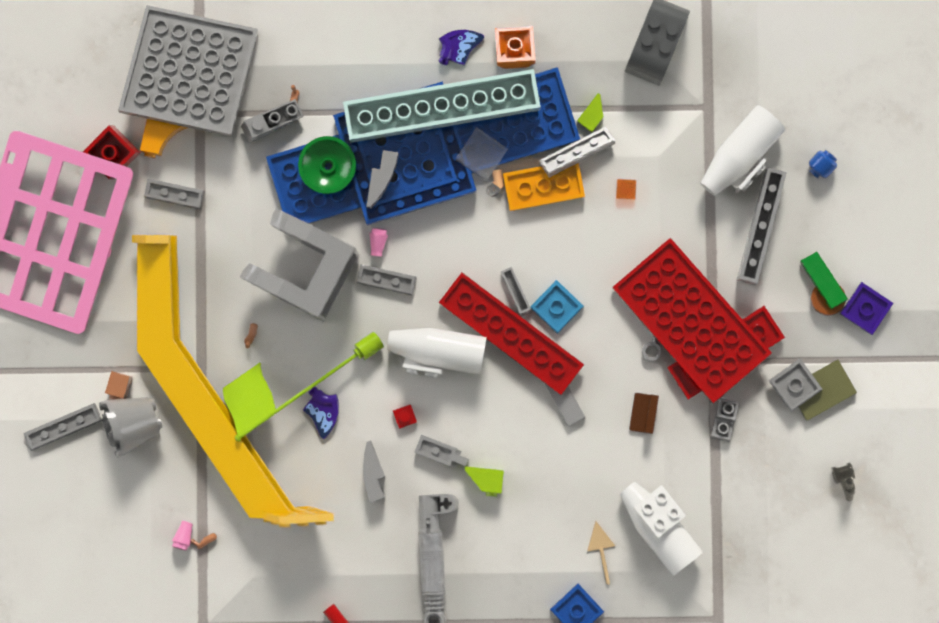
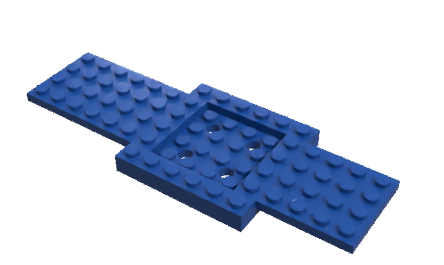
[266,67,581,226]

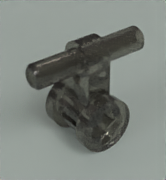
[831,462,855,501]

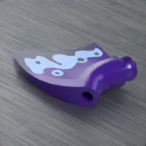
[438,30,484,66]
[303,387,339,439]

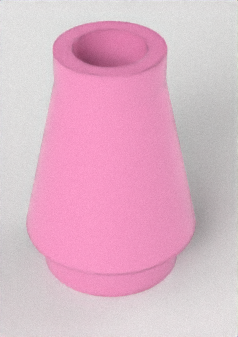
[369,228,388,256]
[172,521,193,551]

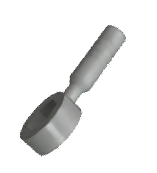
[642,335,661,361]

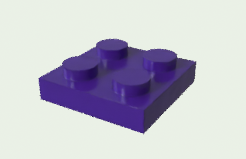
[840,282,894,335]

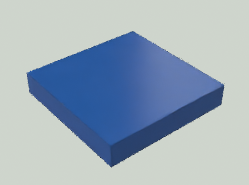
[550,583,604,623]

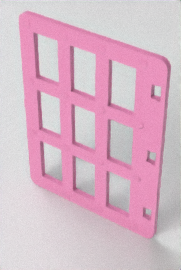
[0,131,133,334]

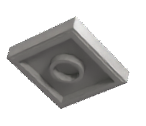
[768,358,823,412]

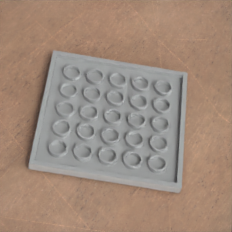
[118,5,258,137]

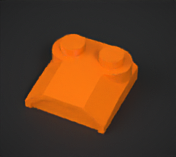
[495,26,535,69]

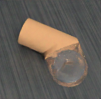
[486,169,504,197]

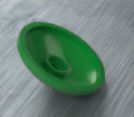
[298,136,356,194]

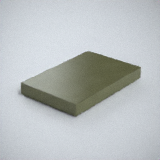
[799,359,857,421]

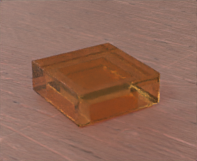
[616,179,636,200]

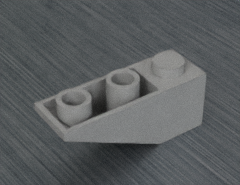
[241,99,304,143]

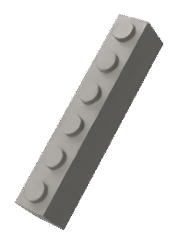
[736,167,787,285]

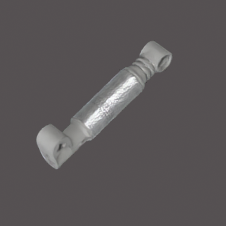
[418,494,459,623]

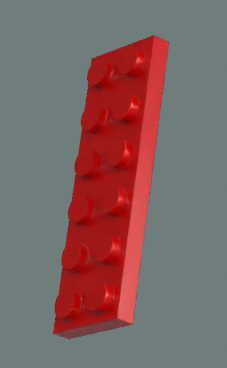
[667,306,785,400]

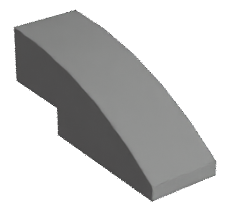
[367,150,399,209]
[363,441,385,503]

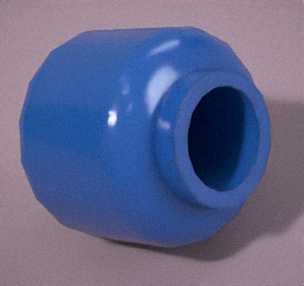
[809,150,837,178]

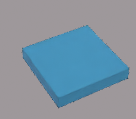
[530,280,584,334]

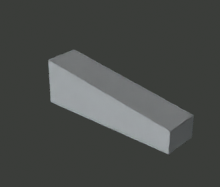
[501,267,532,317]

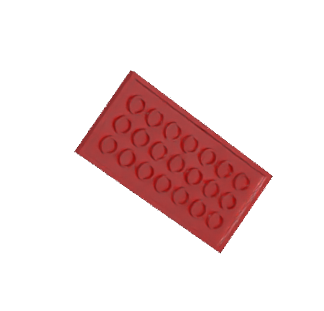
[612,238,772,404]

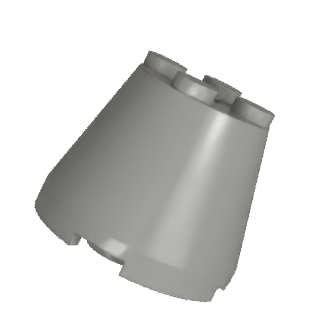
[99,397,163,457]

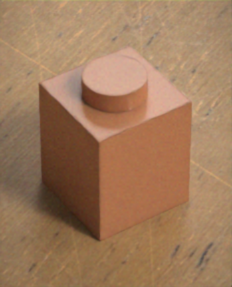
[105,371,133,399]

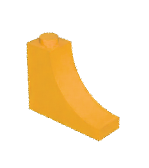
[140,119,188,159]

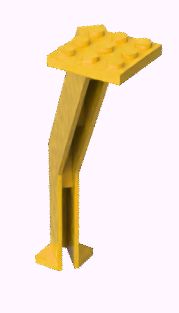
[132,235,334,527]

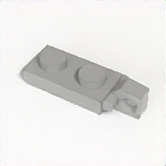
[414,435,469,467]

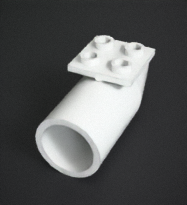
[700,105,785,196]
[387,328,487,378]
[620,482,703,576]

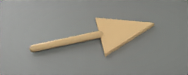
[587,521,615,585]

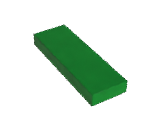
[800,252,848,310]

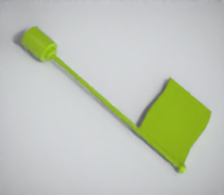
[223,332,384,442]

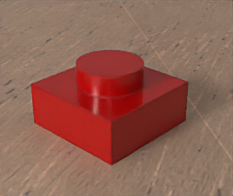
[393,404,417,429]

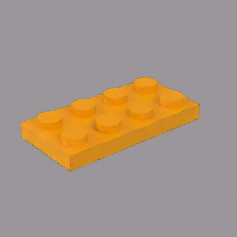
[503,163,585,211]

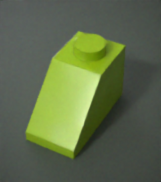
[465,466,504,497]

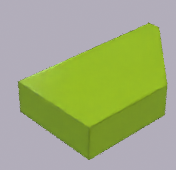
[577,93,604,133]

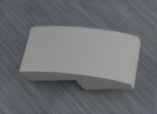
[710,398,739,442]

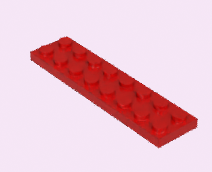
[439,272,584,395]

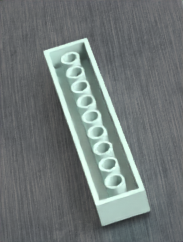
[343,69,540,143]

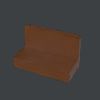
[629,393,659,434]

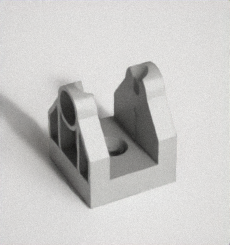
[240,209,359,322]

